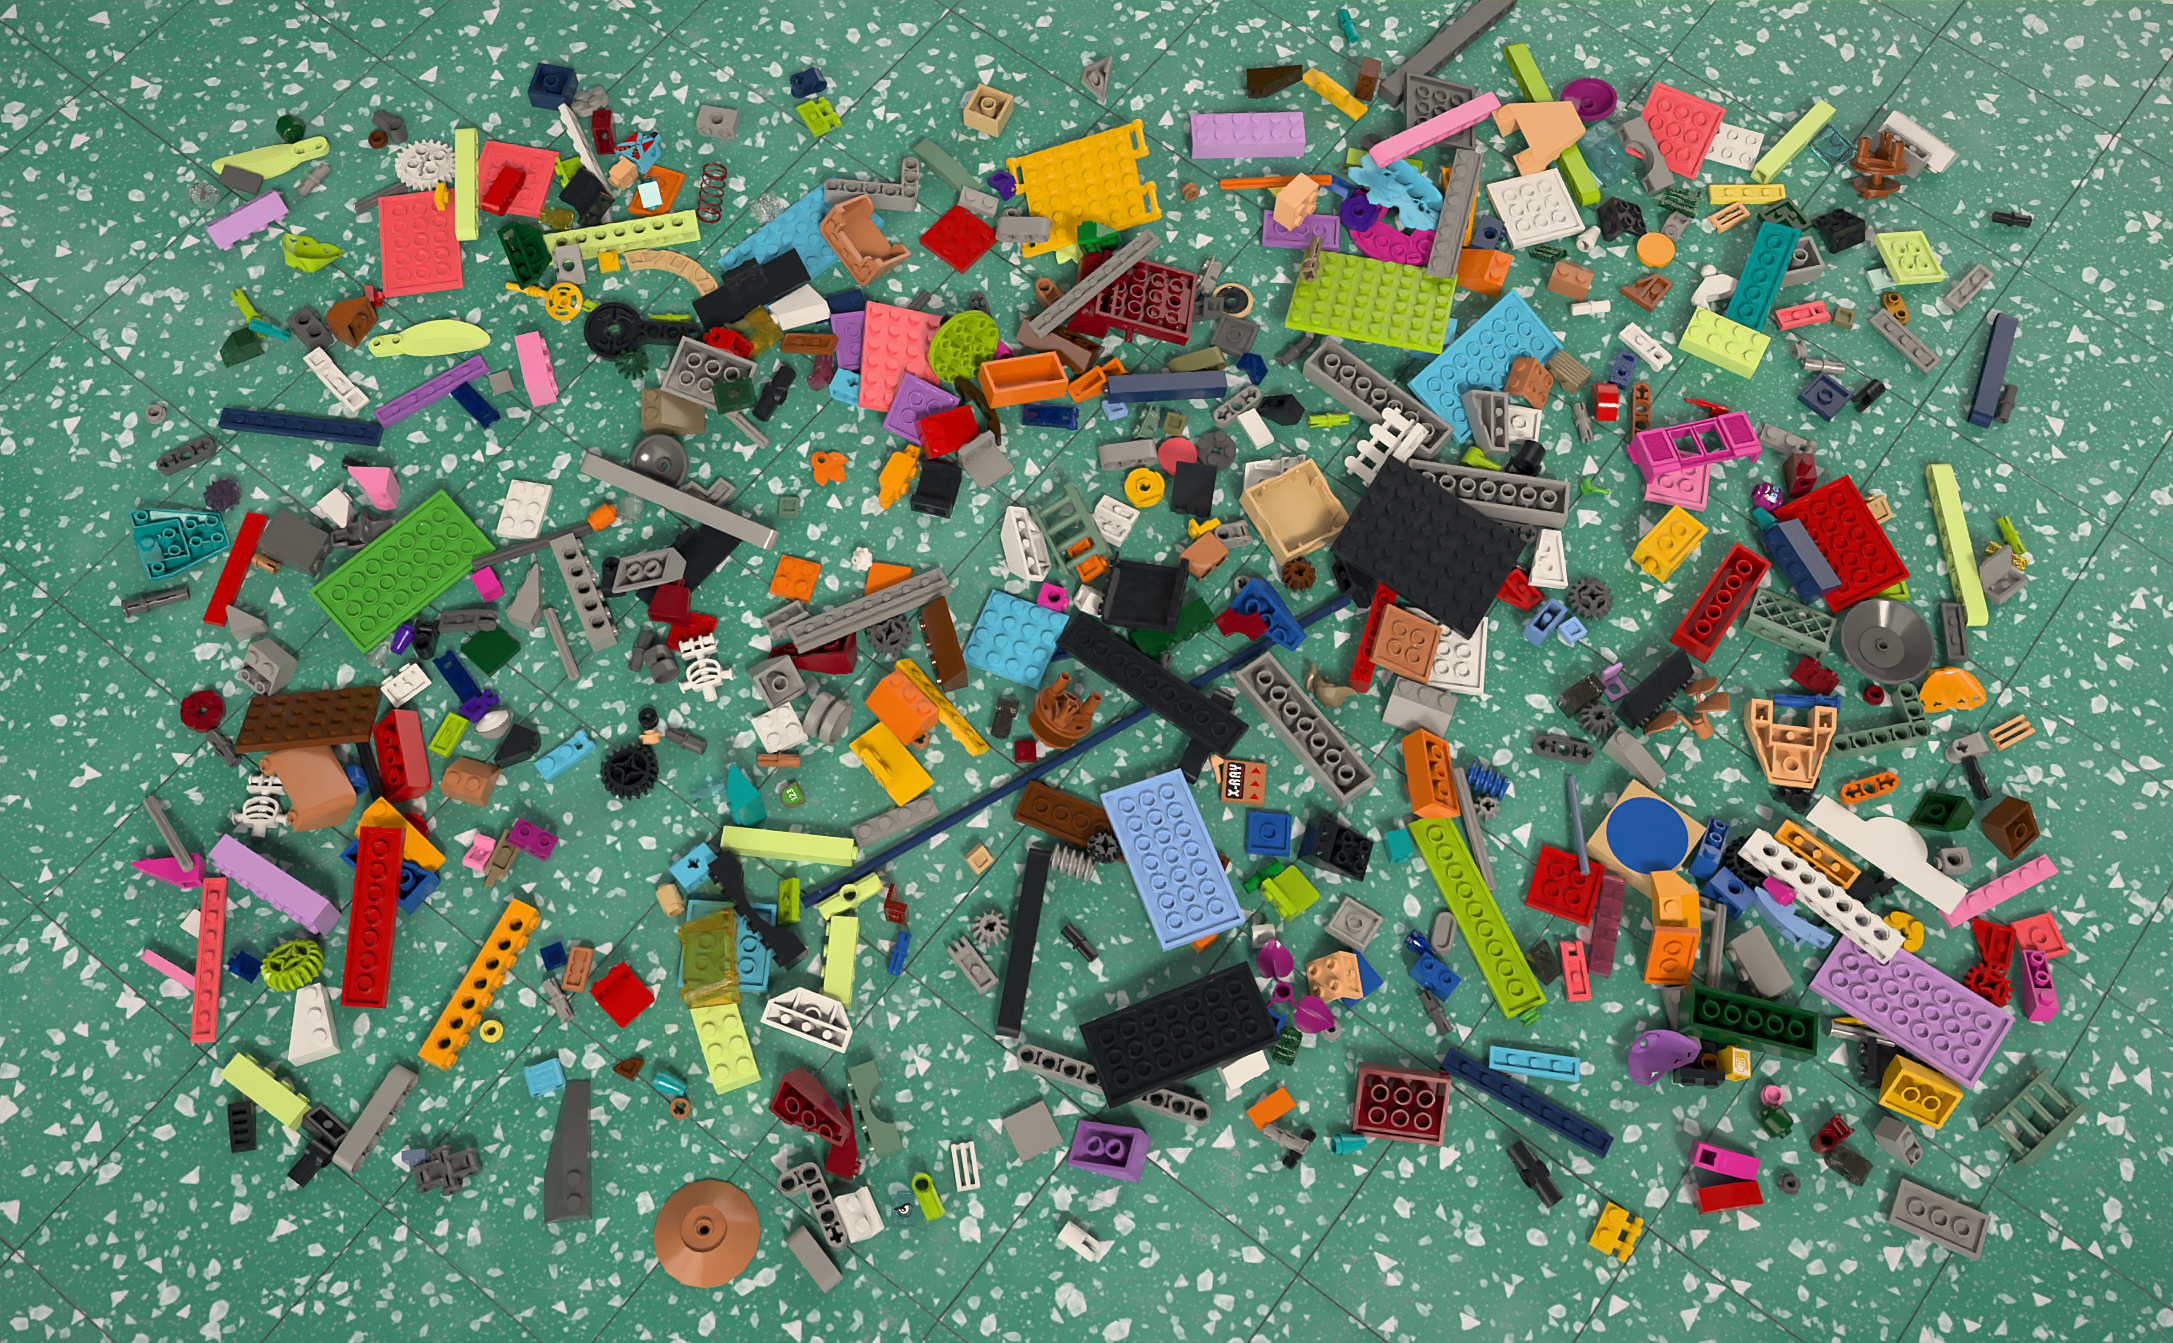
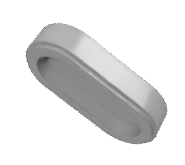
[1430,911,1457,955]

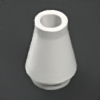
[1576,226,1601,252]

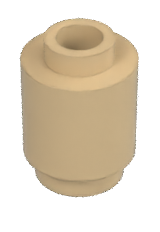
[655,883,684,917]

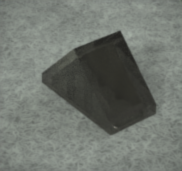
[1525,939,1562,986]

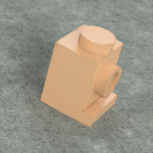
[608,155,639,191]

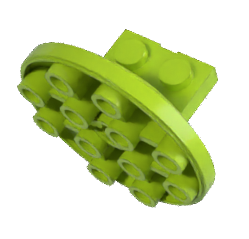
[928,310,999,383]

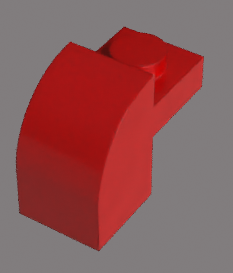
[1591,382,1619,421]

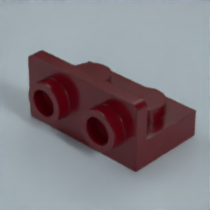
[1789,656,1840,696]

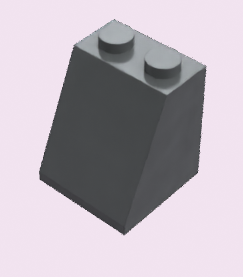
[258,508,334,578]

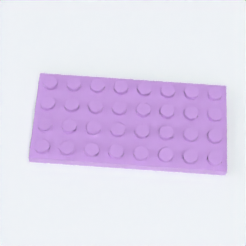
[1808,920,2016,1090]

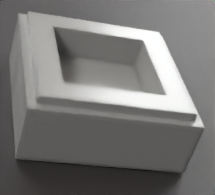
[488,370,514,395]

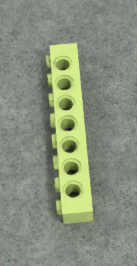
[543,210,701,265]

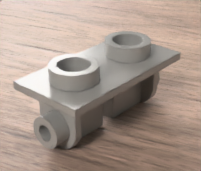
[1196,255,1222,296]

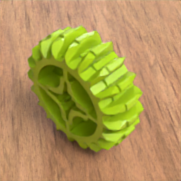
[260,938,325,993]

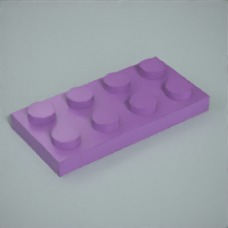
[1262,210,1340,252]

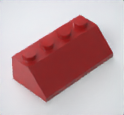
[372,709,431,805]

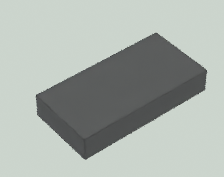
[218,165,264,196]

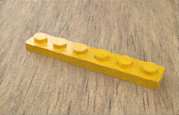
[894,658,990,756]

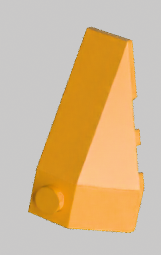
[354,796,447,873]

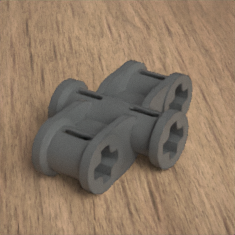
[411,1144,483,1196]

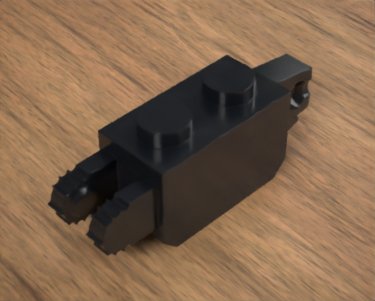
[1331,554,1374,609]

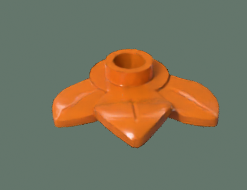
[810,452,848,487]

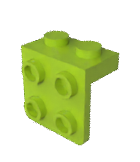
[1260,865,1320,923]

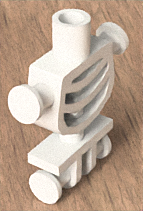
[678,633,734,702]
[232,773,290,840]

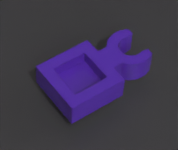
[458,689,500,724]

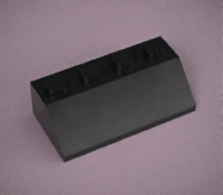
[1615,647,1695,731]

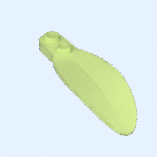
[212,136,330,180]
[368,320,490,357]

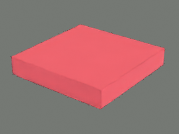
[2008,912,2069,960]

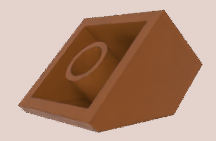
[325,296,379,349]

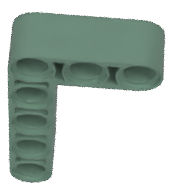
[1826,682,1931,760]

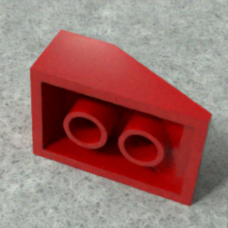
[914,404,980,460]

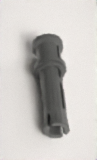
[121,587,191,618]

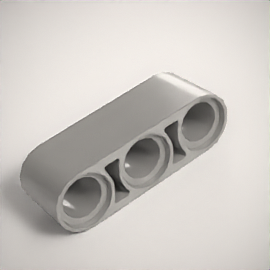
[995,217,1052,243]
[1098,440,1159,471]
[784,1225,844,1294]

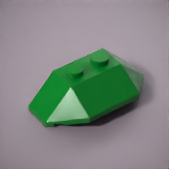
[1077,221,1122,255]

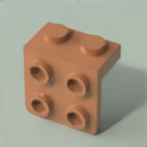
[1503,357,1553,410]

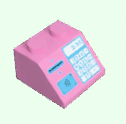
[348,466,400,510]

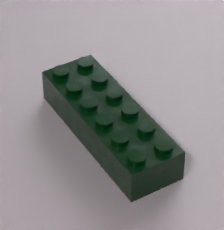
[1677,983,1819,1062]

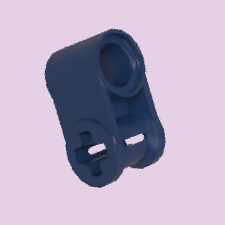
[790,67,827,99]

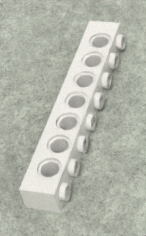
[1737,828,1905,964]

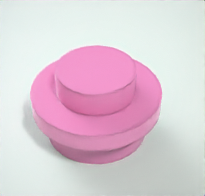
[1760,1085,1784,1106]

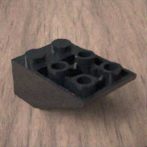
[1297,815,1374,882]

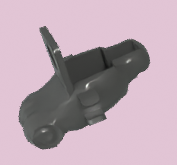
[331,512,399,553]

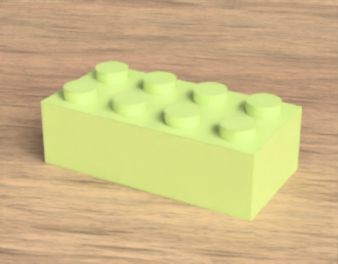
[1678,306,1771,380]
[689,990,761,1095]

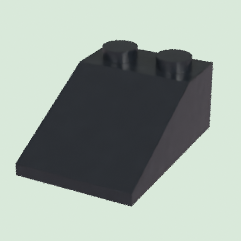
[1170,461,1217,518]

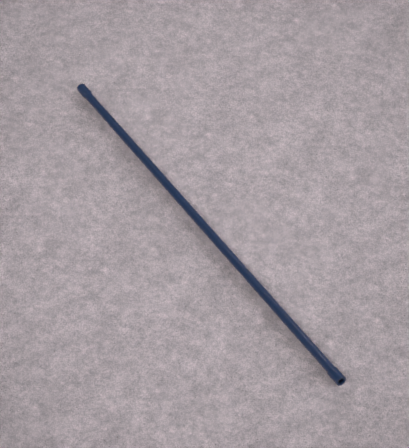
[800,595,1351,909]

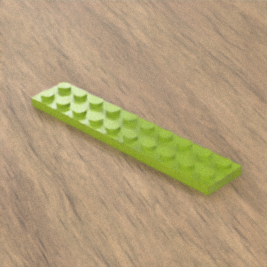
[1407,817,1547,1020]

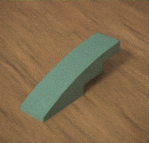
[912,138,982,193]

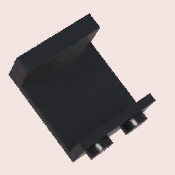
[558,167,615,227]
[910,459,963,519]

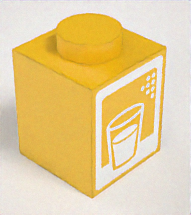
[1717,1045,1751,1081]

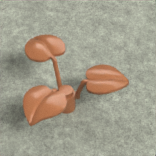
[1644,676,1730,739]

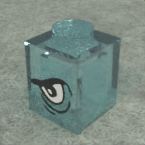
[891,1191,916,1227]

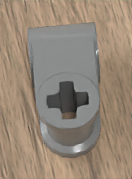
[1214,520,1253,549]
[1944,732,1990,764]

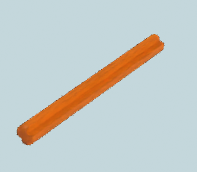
[1220,174,1332,190]

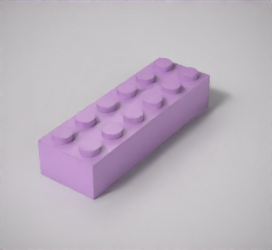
[1189,112,1306,159]
[208,834,342,937]

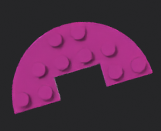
[1348,189,1436,266]

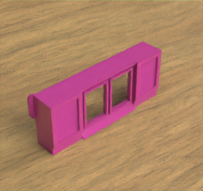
[1626,410,1763,484]

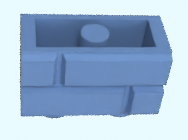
[1522,598,1568,647]

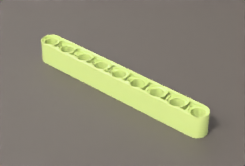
[1926,464,1988,627]

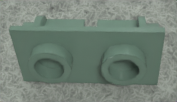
[1130,404,1160,442]

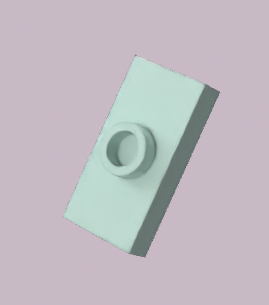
[1865,267,1896,291]

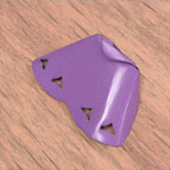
[1628,1030,1700,1086]

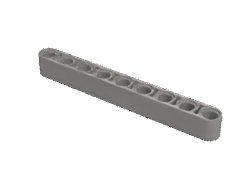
[1017,1044,1211,1127]

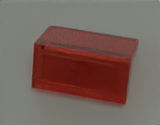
[883,883,910,926]

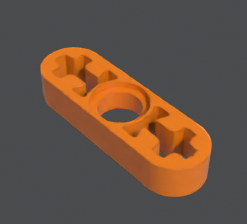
[1838,772,1899,805]

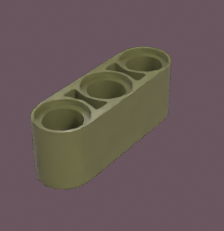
[1167,346,1227,373]

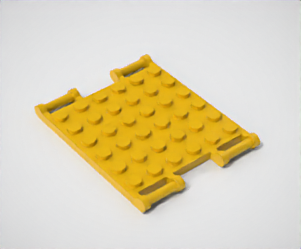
[1006,119,1162,258]

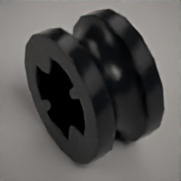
[638,708,659,729]

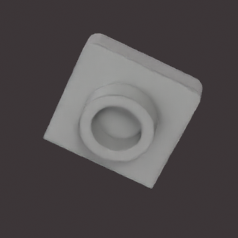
[1660,211,1692,242]

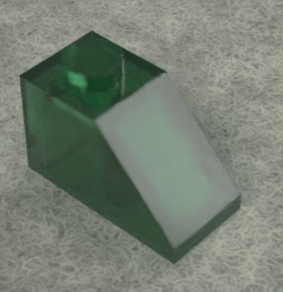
[219,327,265,368]

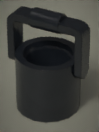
[1504,440,1546,477]

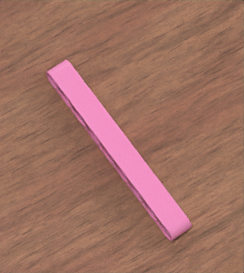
[1368,91,1503,169]

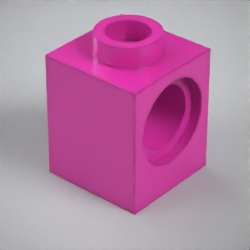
[470,566,505,604]
[1037,583,1070,613]

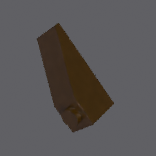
[1247,65,1303,99]

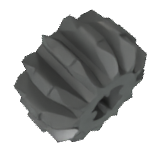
[1578,701,1616,738]

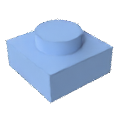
[1101,400,1128,421]
[1557,616,1588,645]

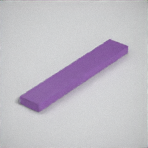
[373,354,490,429]

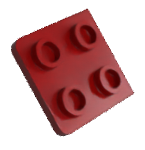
[589,961,655,1028]

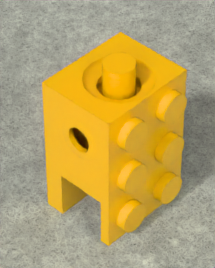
[1631,504,1709,583]

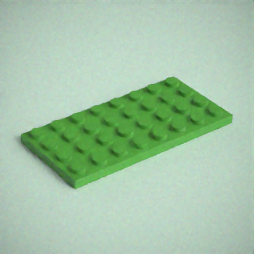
[308,489,497,656]

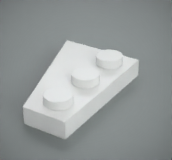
[1528,529,1568,589]

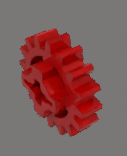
[1961,963,2014,1008]

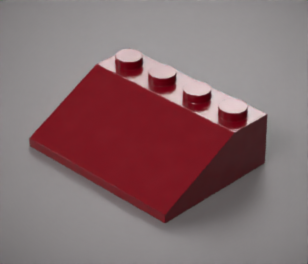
[1351,1061,1451,1147]

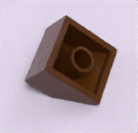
[1980,796,2040,860]

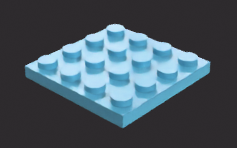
[962,590,1070,690]
[677,900,778,993]

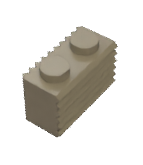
[1545,349,1592,395]

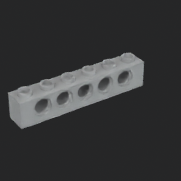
[549,532,619,653]

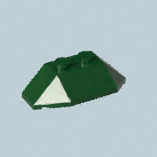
[497,221,552,290]

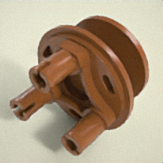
[1849,131,1909,200]
[1028,672,1102,749]

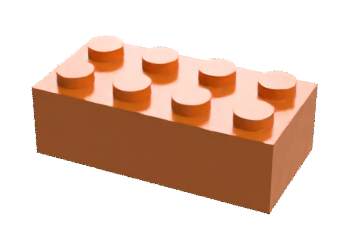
[978,351,1069,409]

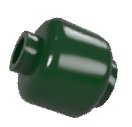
[276,115,305,143]
[1758,1104,1794,1139]

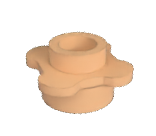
[639,730,662,745]

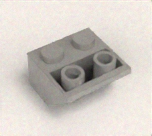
[238,638,298,696]

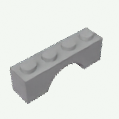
[1616,116,1675,197]

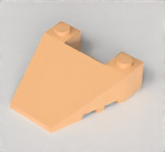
[1491,101,1586,176]
[1744,698,1837,789]

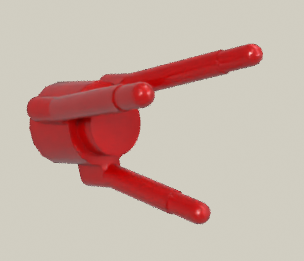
[1679,398,1729,425]

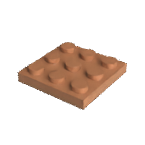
[1369,604,1442,685]

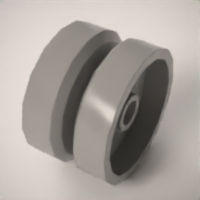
[803,691,853,746]

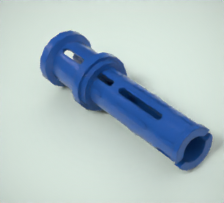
[1773,692,1841,714]

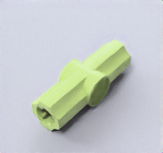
[816,872,884,922]

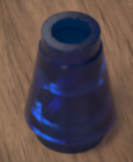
[1403,929,1437,957]

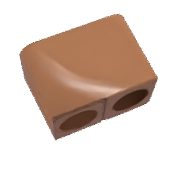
[1178,530,1229,583]

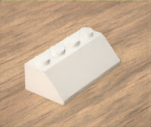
[1881,110,1961,173]

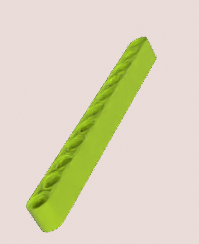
[1504,41,1600,207]

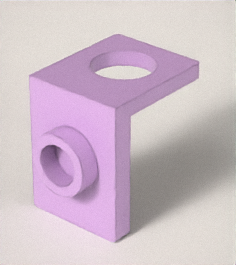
[1597,662,1629,702]

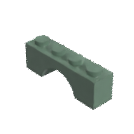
[846,1060,903,1160]

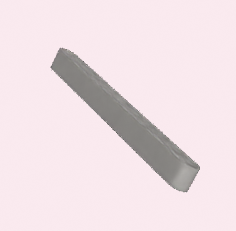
[579,452,780,551]

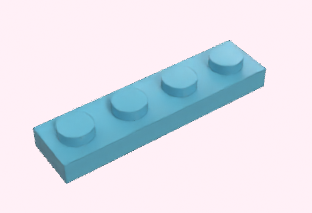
[1488,1046,1580,1082]

